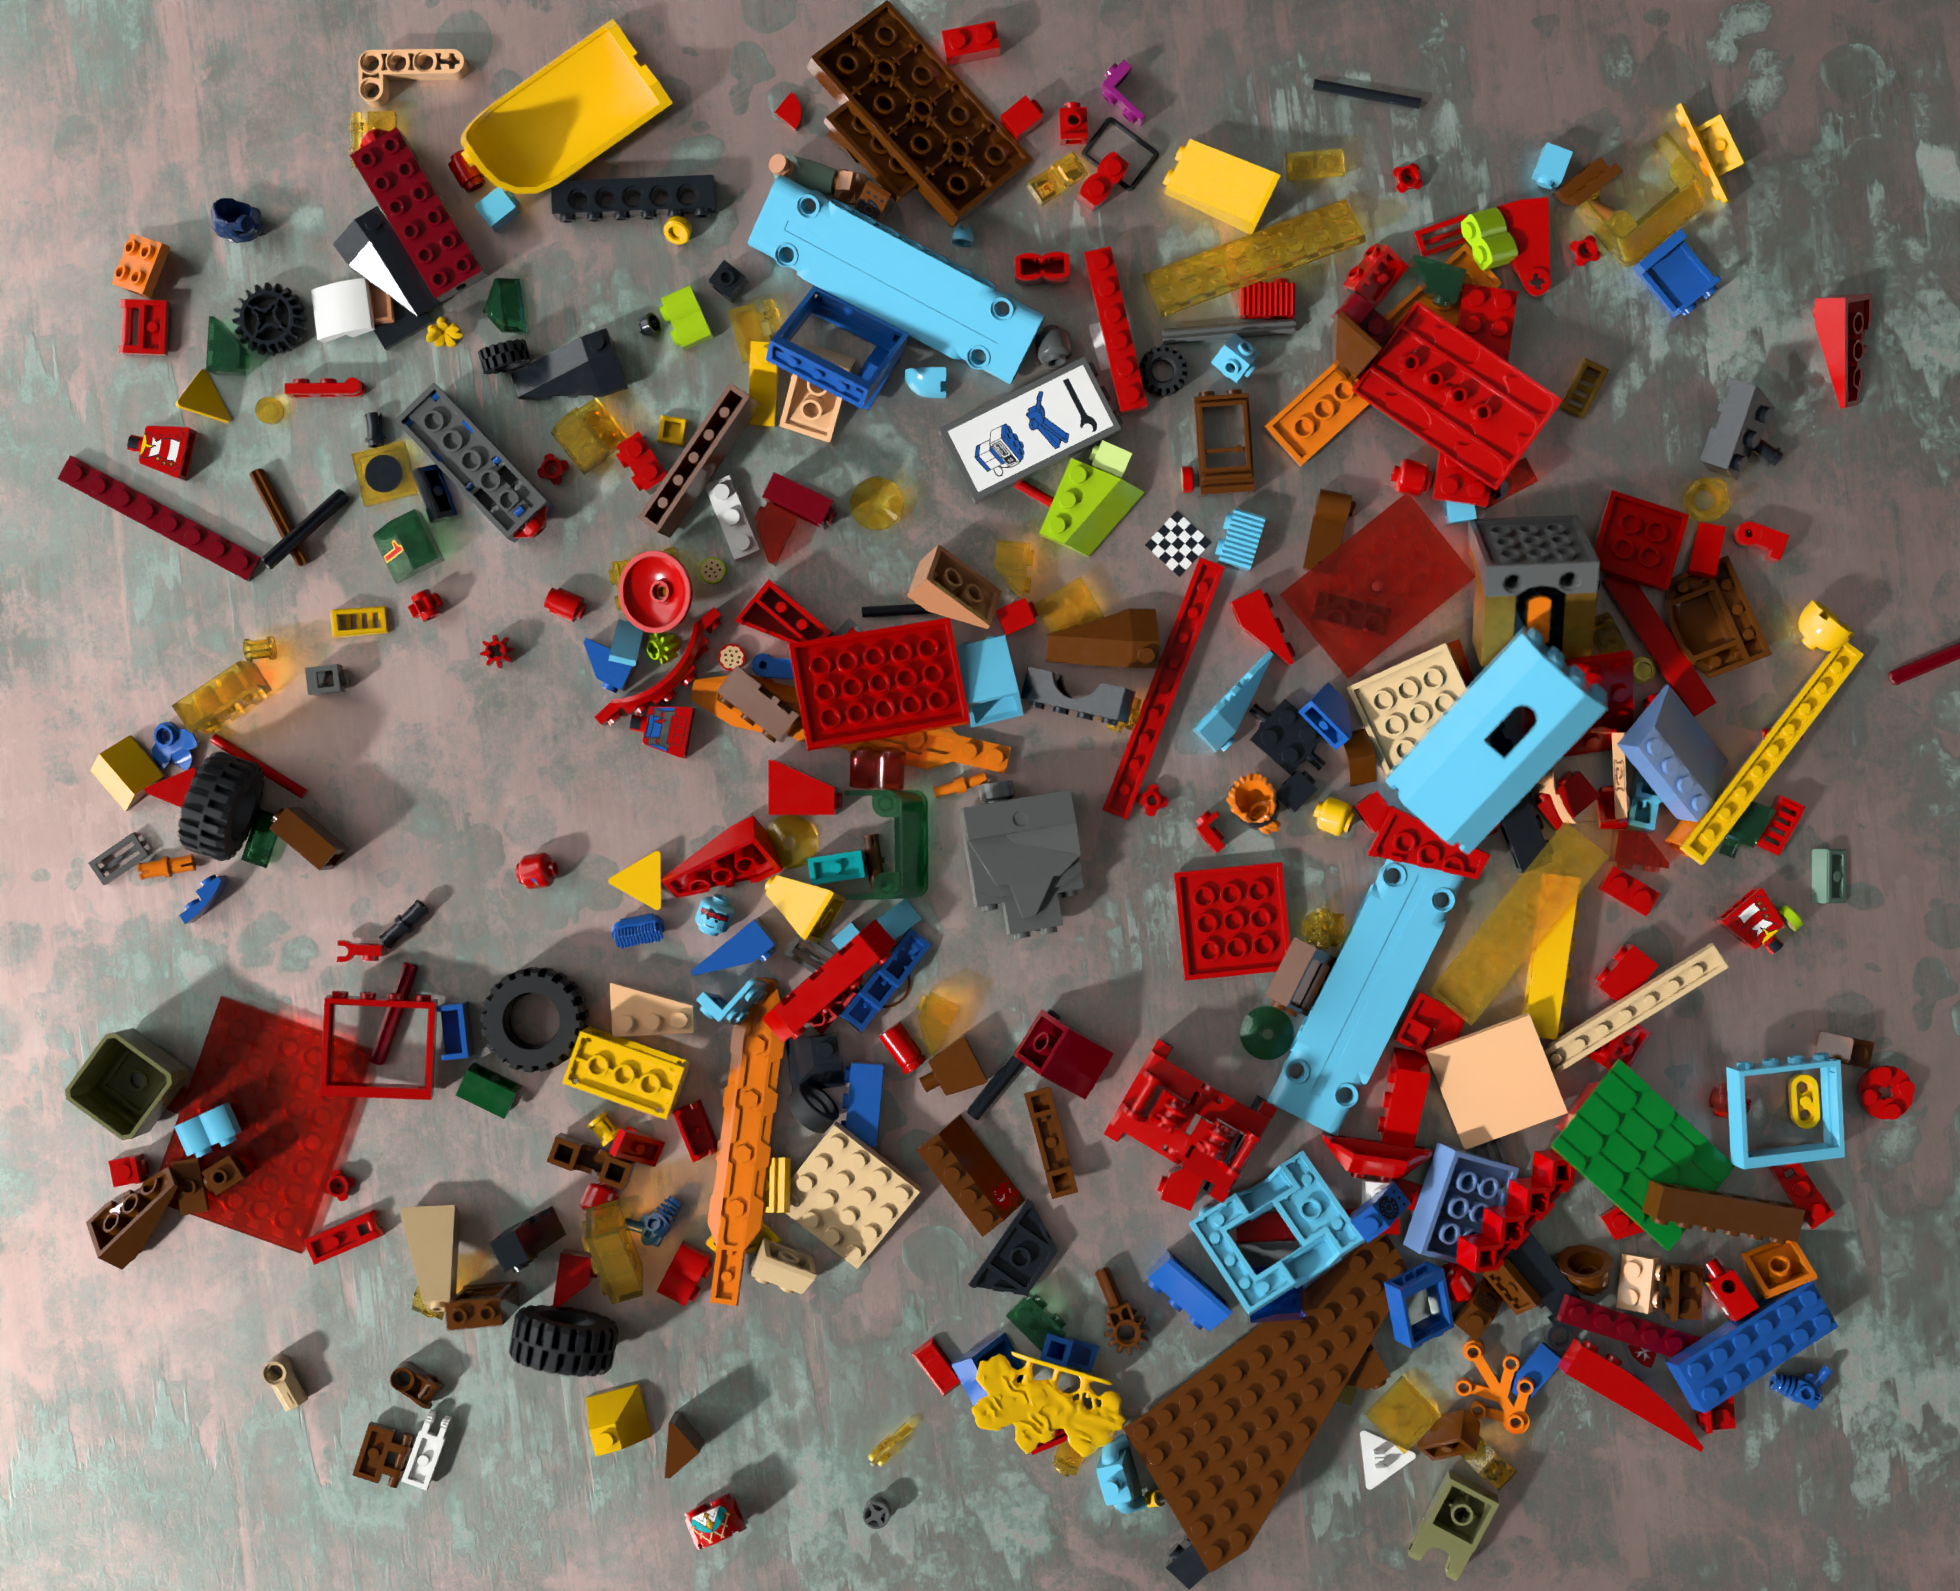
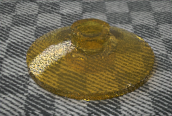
[766,815,817,869]

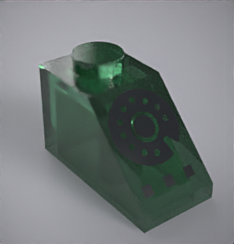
[1408,254,1466,308]
[206,316,250,376]

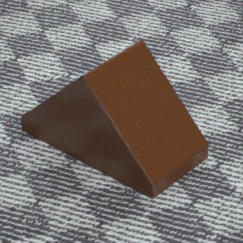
[1342,729,1377,787]

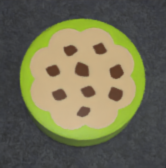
[698,557,726,584]
[1777,905,1803,932]

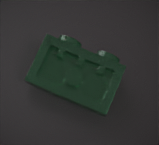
[1006,1292,1067,1352]

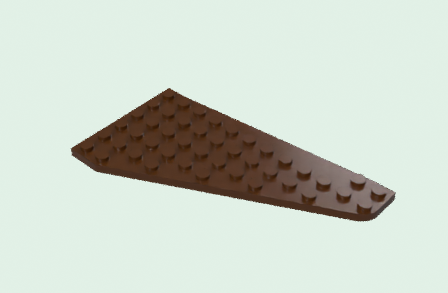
[1123,1233,1407,1574]

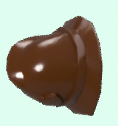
[1556,1244,1613,1297]

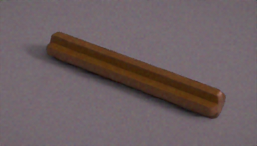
[249,468,311,567]

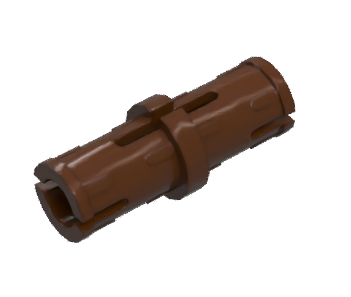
[862,833,887,889]

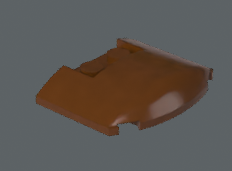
[1665,555,1772,679]

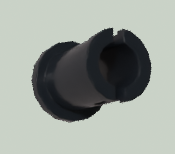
[364,412,387,448]
[1752,439,1783,467]

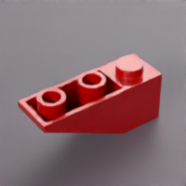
[1229,589,1296,666]

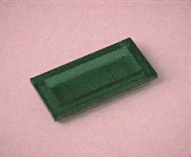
[241,809,278,868]

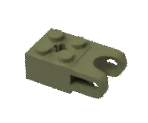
[1408,1469,1499,1581]

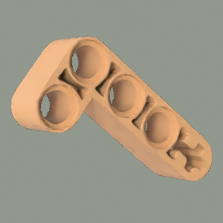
[358,49,469,108]

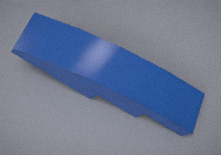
[840,928,931,1033]

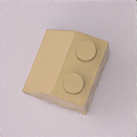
[750,1238,817,1294]

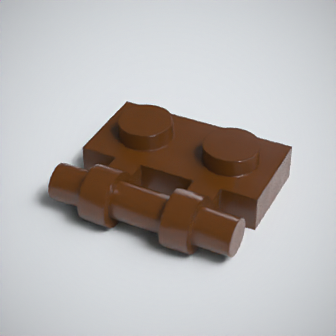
[352,1421,414,1488]

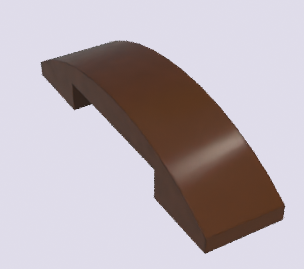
[1024,1086,1078,1199]

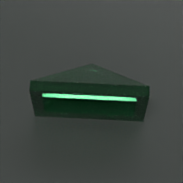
[483,278,527,333]

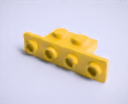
[1675,103,1746,204]

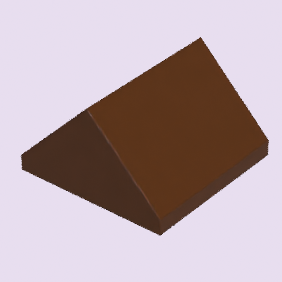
[665,1411,705,1479]

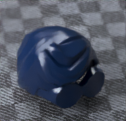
[211,198,264,243]

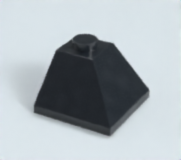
[785,1032,846,1092]

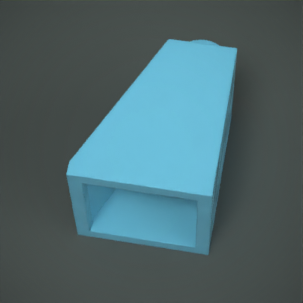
[956,635,1024,728]

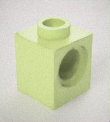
[1088,440,1132,479]

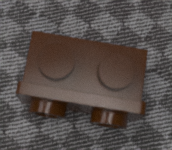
[1482,1258,1542,1315]
[1662,1263,1703,1322]

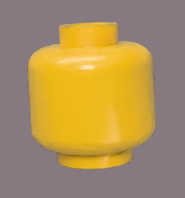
[1313,796,1356,836]

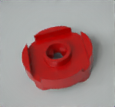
[1857,1065,1915,1120]

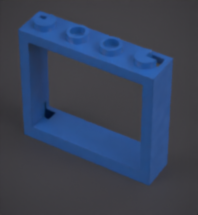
[766,286,910,409]

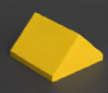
[90,735,166,811]

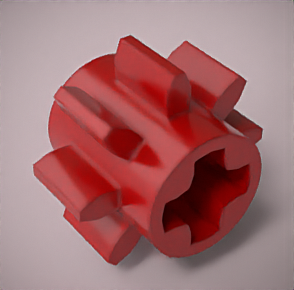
[408,589,444,622]
[480,635,515,669]

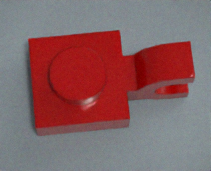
[337,940,388,962]

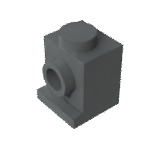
[305,664,349,696]

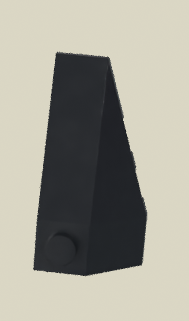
[333,206,440,318]

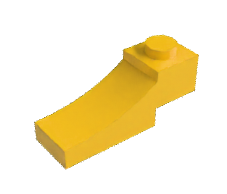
[748,341,779,427]

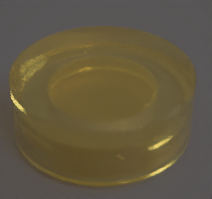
[255,397,284,425]

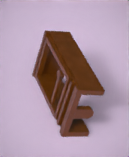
[1193,389,1255,497]

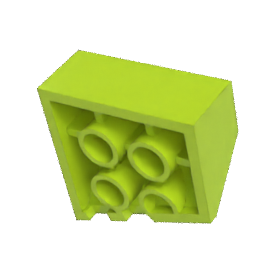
[1039,458,1145,557]

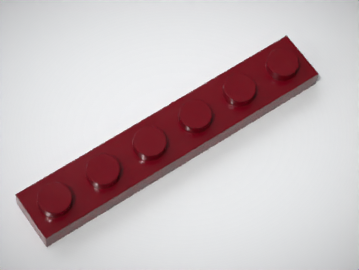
[1556,1293,1702,1357]

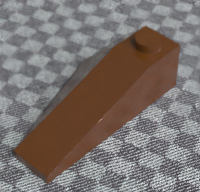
[1046,608,1160,668]
[86,1167,178,1270]

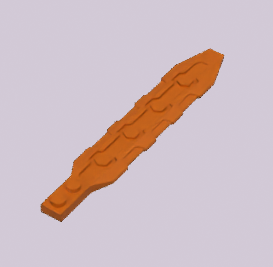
[690,675,1011,773]
[707,977,785,1306]

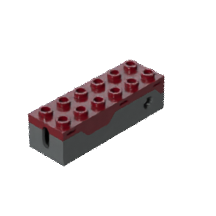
[350,127,488,303]

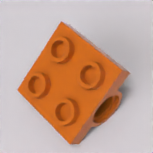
[111,234,171,299]

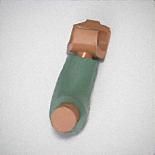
[769,154,866,205]

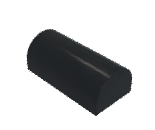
[412,464,457,524]

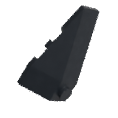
[511,328,628,400]

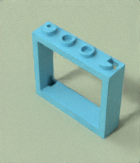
[1726,1052,1845,1169]

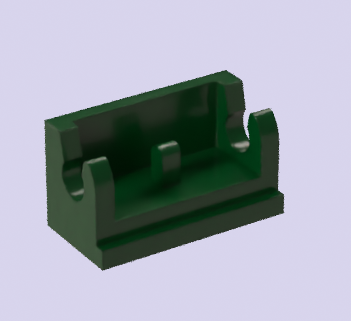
[456,1062,522,1119]

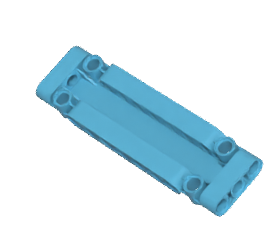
[748,174,1046,385]
[1267,859,1465,1136]

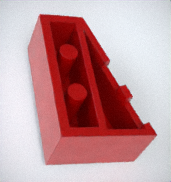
[734,579,834,643]

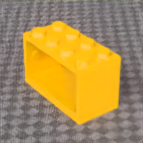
[562,1026,692,1120]

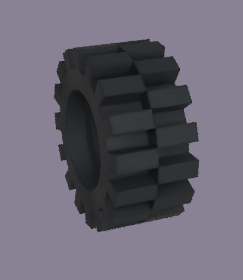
[478,339,531,375]
[1139,345,1188,397]

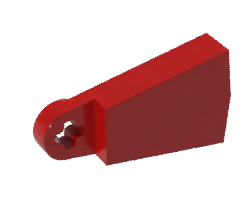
[1496,197,1551,297]

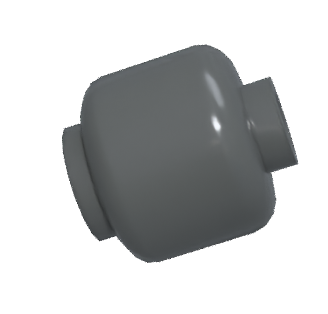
[1035,325,1072,368]

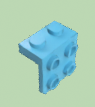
[696,978,769,1025]

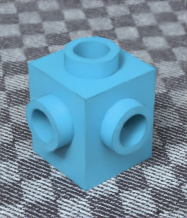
[1211,333,1260,383]

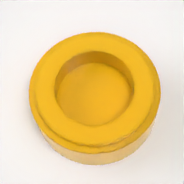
[664,216,692,245]

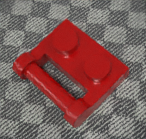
[118,299,170,356]

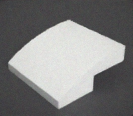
[311,278,375,343]

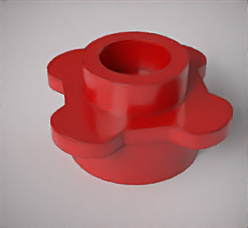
[1393,163,1423,193]
[1570,235,1601,267]
[537,453,569,485]
[1136,784,1168,816]
[324,1169,356,1201]

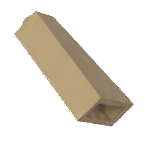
[400,1205,460,1312]

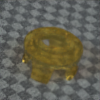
[1683,477,1731,522]

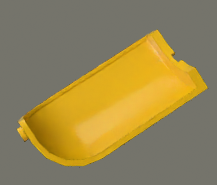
[460,19,673,194]

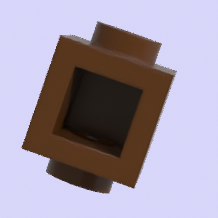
[202,1152,251,1195]

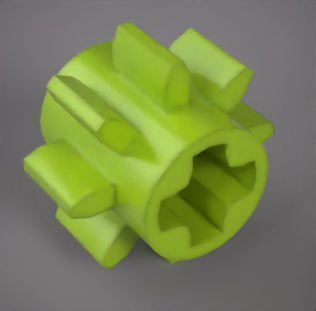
[646,632,680,664]

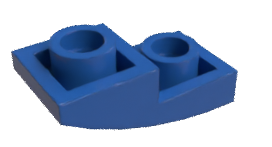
[179,874,228,924]
[1510,1341,1562,1402]

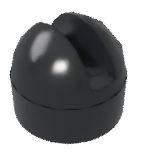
[637,312,661,336]

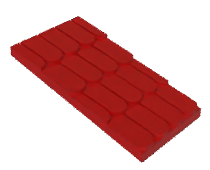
[1350,301,1563,490]

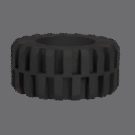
[178,751,265,861]
[480,967,589,1073]
[509,1305,619,1377]

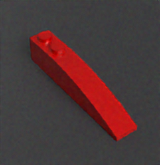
[1558,1338,1704,1452]

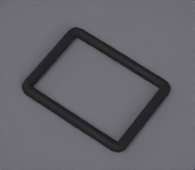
[1082,117,1159,191]

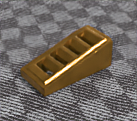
[1559,357,1609,419]

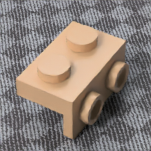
[1616,1253,1664,1314]

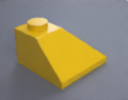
[586,1383,652,1456]

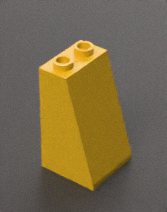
[1163,139,1281,236]

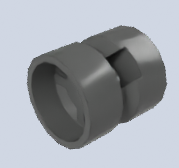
[978,780,1015,804]

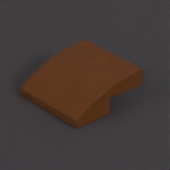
[1551,157,1622,206]

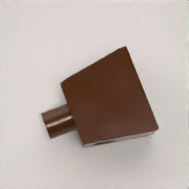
[919,1034,988,1096]

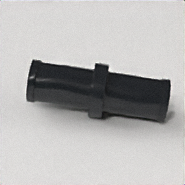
[379,899,429,949]

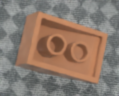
[907,544,1001,629]

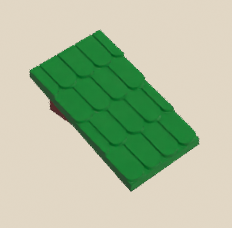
[1550,1059,1735,1251]

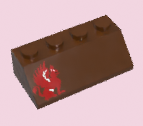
[916,1114,1026,1237]

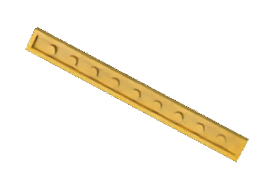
[1679,642,1864,865]

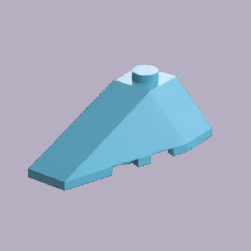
[1192,651,1273,752]

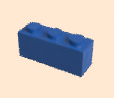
[841,1060,885,1147]

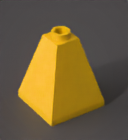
[765,875,847,944]

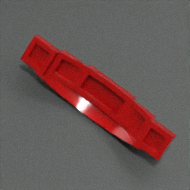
[594,607,724,726]

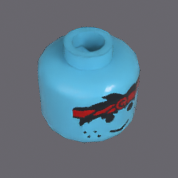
[695,894,734,936]

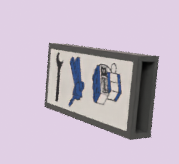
[938,356,1123,505]

